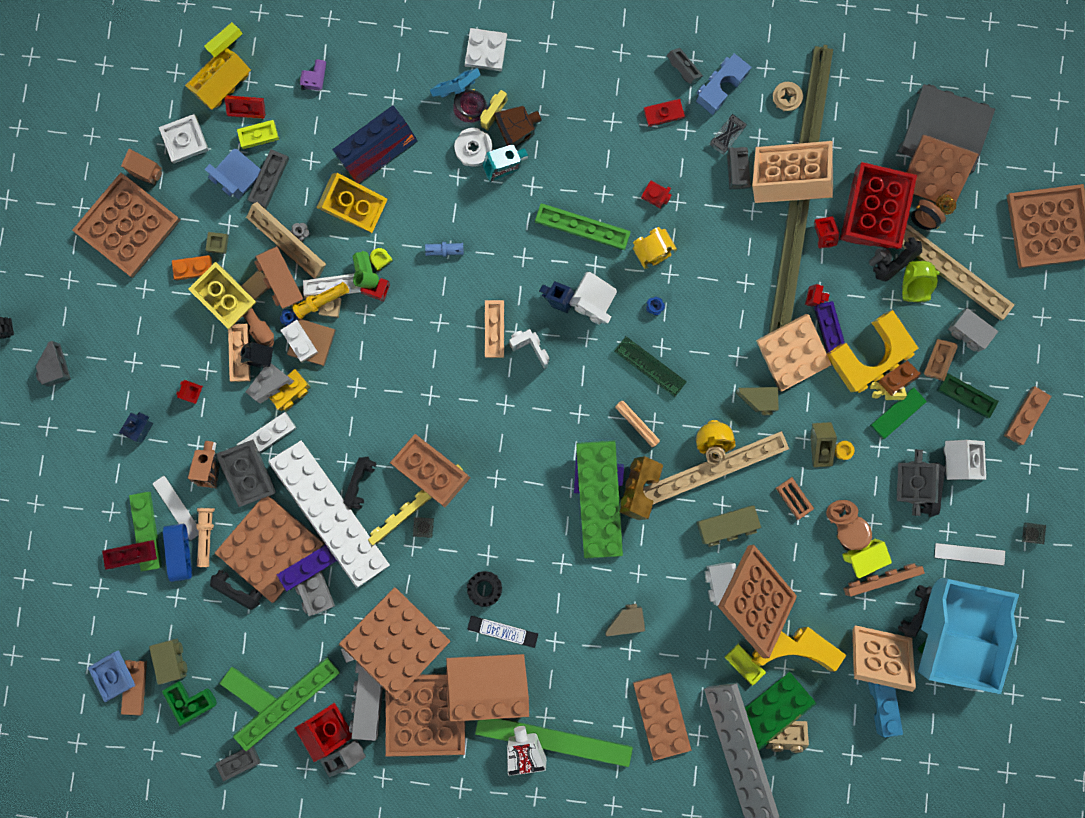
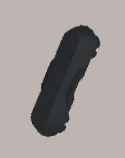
[873,237,923,282]
[343,456,376,510]
[920,462,945,517]
[210,570,262,610]
[898,585,932,637]

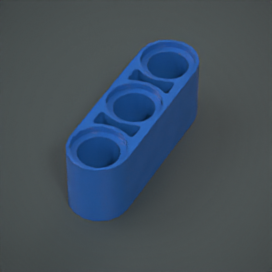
[163,523,192,582]

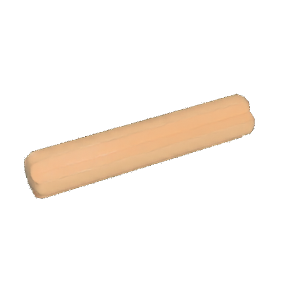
[616,401,660,447]

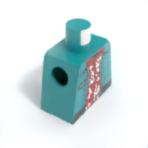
[482,145,528,182]

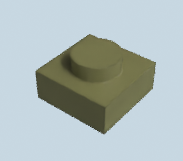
[206,232,229,254]

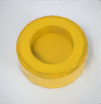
[835,441,855,460]

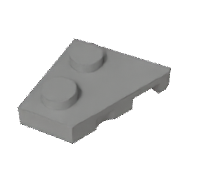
[246,364,294,404]

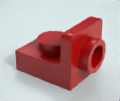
[641,180,672,209]
[814,216,839,248]

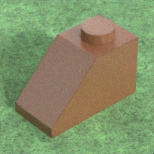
[121,149,162,185]

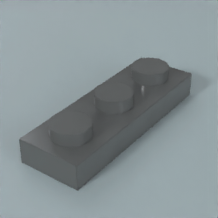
[248,149,289,209]

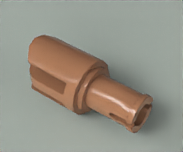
[243,308,274,347]

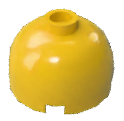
[696,420,736,455]

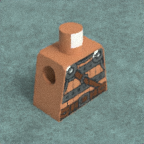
[188,441,220,488]

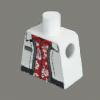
[507,726,547,776]

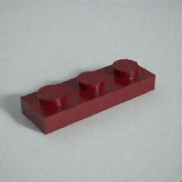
[102,540,157,570]

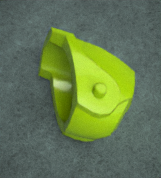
[902,261,940,302]

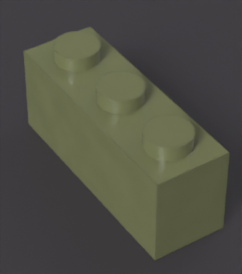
[696,505,761,547]

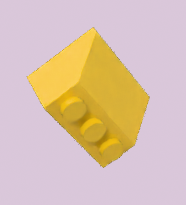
[185,48,251,110]

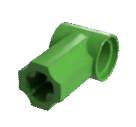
[352,251,379,290]

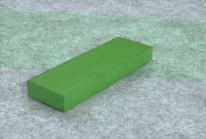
[219,667,277,713]

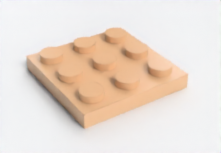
[756,314,831,392]
[852,625,916,692]

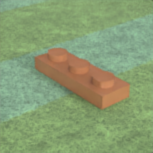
[1004,386,1051,445]

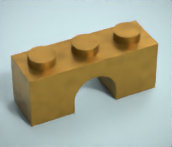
[619,456,663,520]

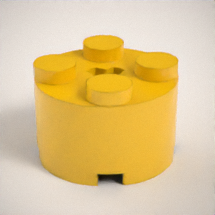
[633,227,677,269]

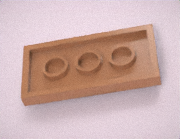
[390,434,470,508]
[633,673,692,761]

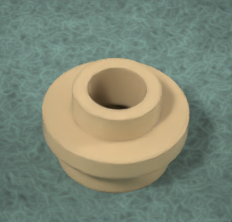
[706,446,725,465]

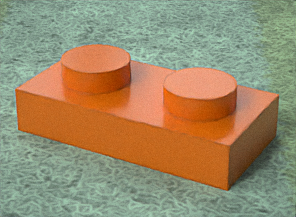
[172,255,212,280]

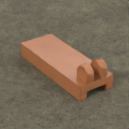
[121,660,147,715]

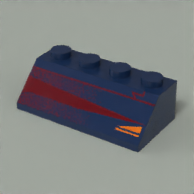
[332,105,418,184]

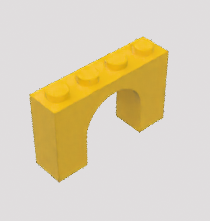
[827,310,918,393]

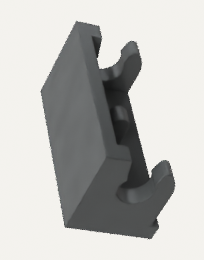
[727,147,751,190]

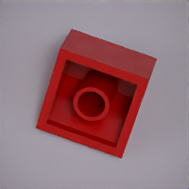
[295,703,352,762]

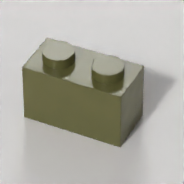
[149,638,188,685]

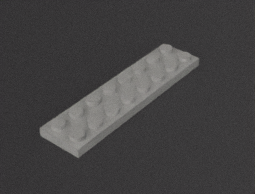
[704,683,780,818]

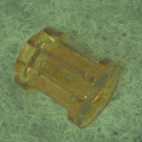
[936,194,956,215]

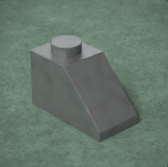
[36,341,71,386]
[320,740,366,777]

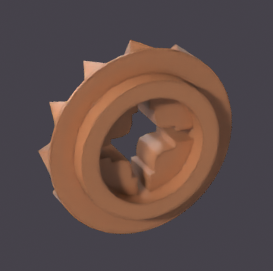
[827,500,858,527]

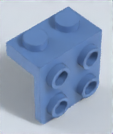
[205,149,261,200]

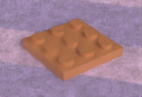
[906,134,979,208]

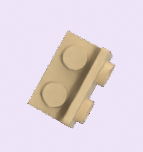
[766,721,809,753]

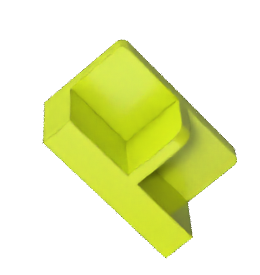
[842,539,892,578]

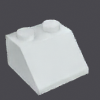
[944,440,986,480]
[704,562,736,606]

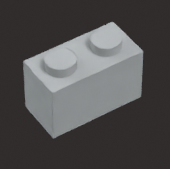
[948,308,998,352]

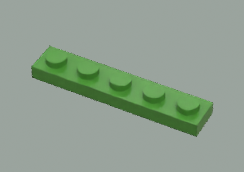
[535,203,631,251]

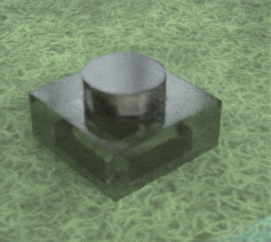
[413,517,434,538]
[1022,523,1046,545]

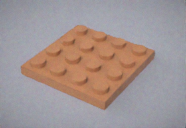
[72,173,181,278]
[1007,184,1085,269]
[215,496,325,603]
[718,545,797,658]
[339,587,450,700]
[386,674,465,756]

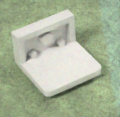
[569,272,617,325]
[509,329,550,369]

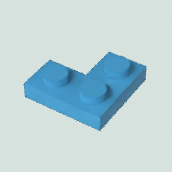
[430,68,481,97]

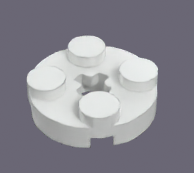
[454,128,492,167]

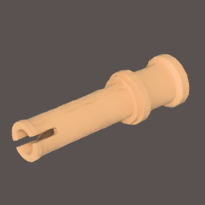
[196,508,215,567]

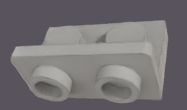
[295,571,335,617]

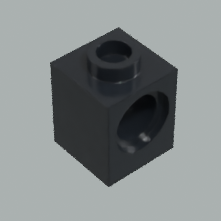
[240,342,274,368]

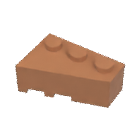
[254,246,303,309]

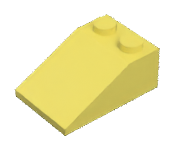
[188,262,257,329]

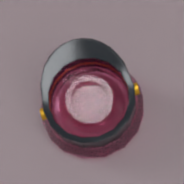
[453,89,487,123]

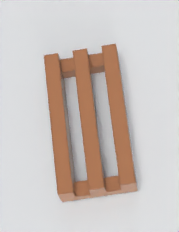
[775,477,814,520]

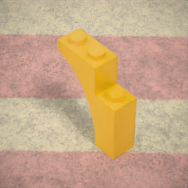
[751,627,846,671]

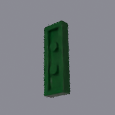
[937,373,999,419]

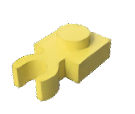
[870,382,907,400]

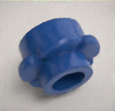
[646,297,665,315]
[280,309,299,326]

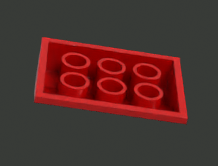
[840,162,917,249]

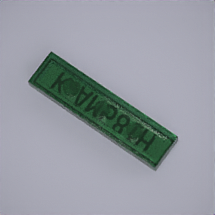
[614,336,687,397]

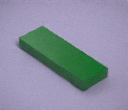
[870,387,927,439]

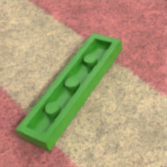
[129,492,162,572]

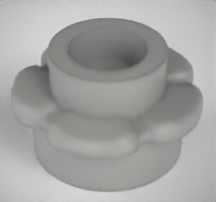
[290,223,309,241]

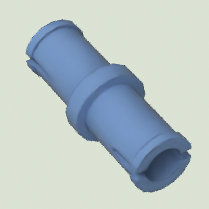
[425,242,464,257]

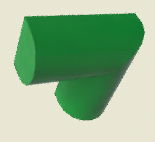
[162,681,217,726]

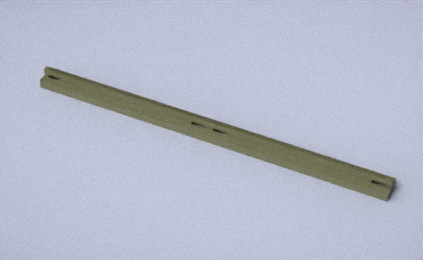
[769,45,833,333]

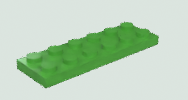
[576,440,623,558]

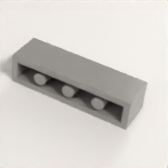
[349,663,383,741]

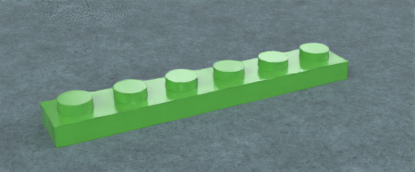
[233,657,340,751]

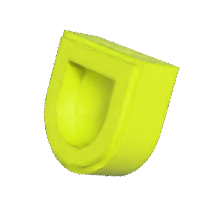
[370,248,393,271]

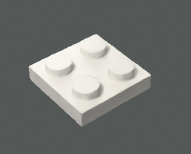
[465,28,507,72]
[159,114,209,164]

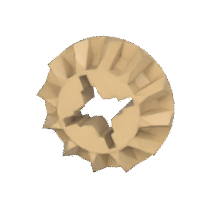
[773,82,803,112]

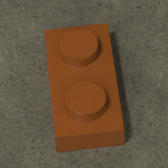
[878,360,921,396]

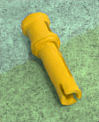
[293,282,349,319]

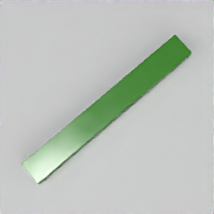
[475,719,633,767]

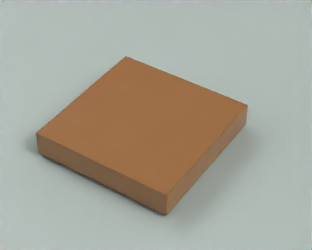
[287,319,336,366]

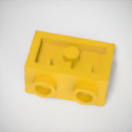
[269,369,310,412]

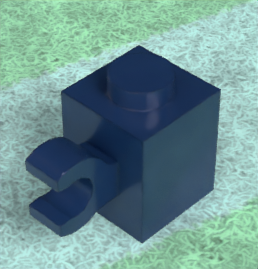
[539,281,574,314]
[119,412,153,443]

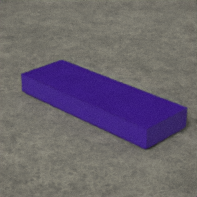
[813,301,845,353]

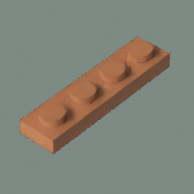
[843,563,925,597]

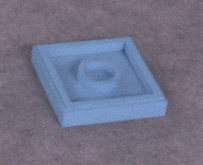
[88,650,136,702]

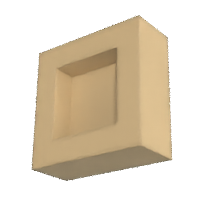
[319,298,342,318]

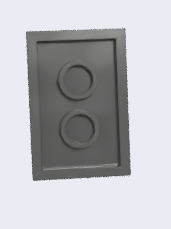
[216,439,276,507]

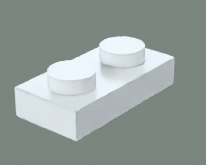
[281,320,318,363]

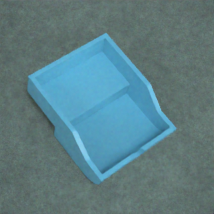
[918,578,1019,694]

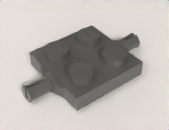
[897,449,939,516]

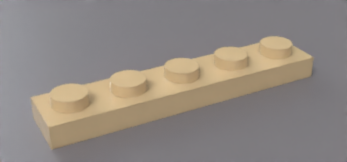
[246,202,326,279]

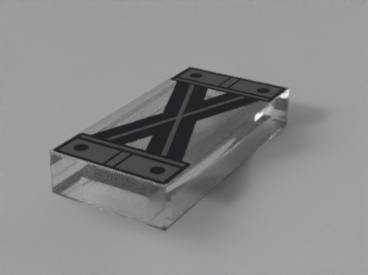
[709,113,747,155]

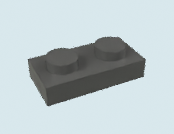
[666,48,703,84]
[215,746,261,782]

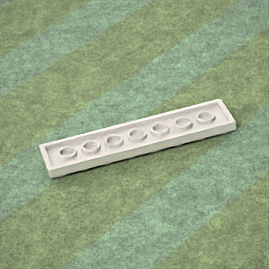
[268,440,390,588]

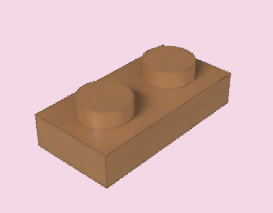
[924,339,958,381]

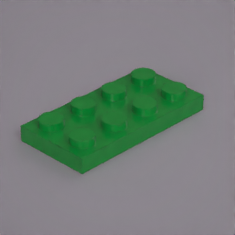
[745,672,816,751]

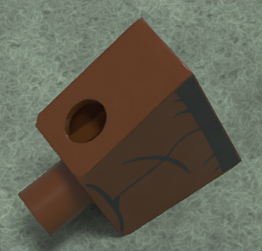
[494,106,542,147]

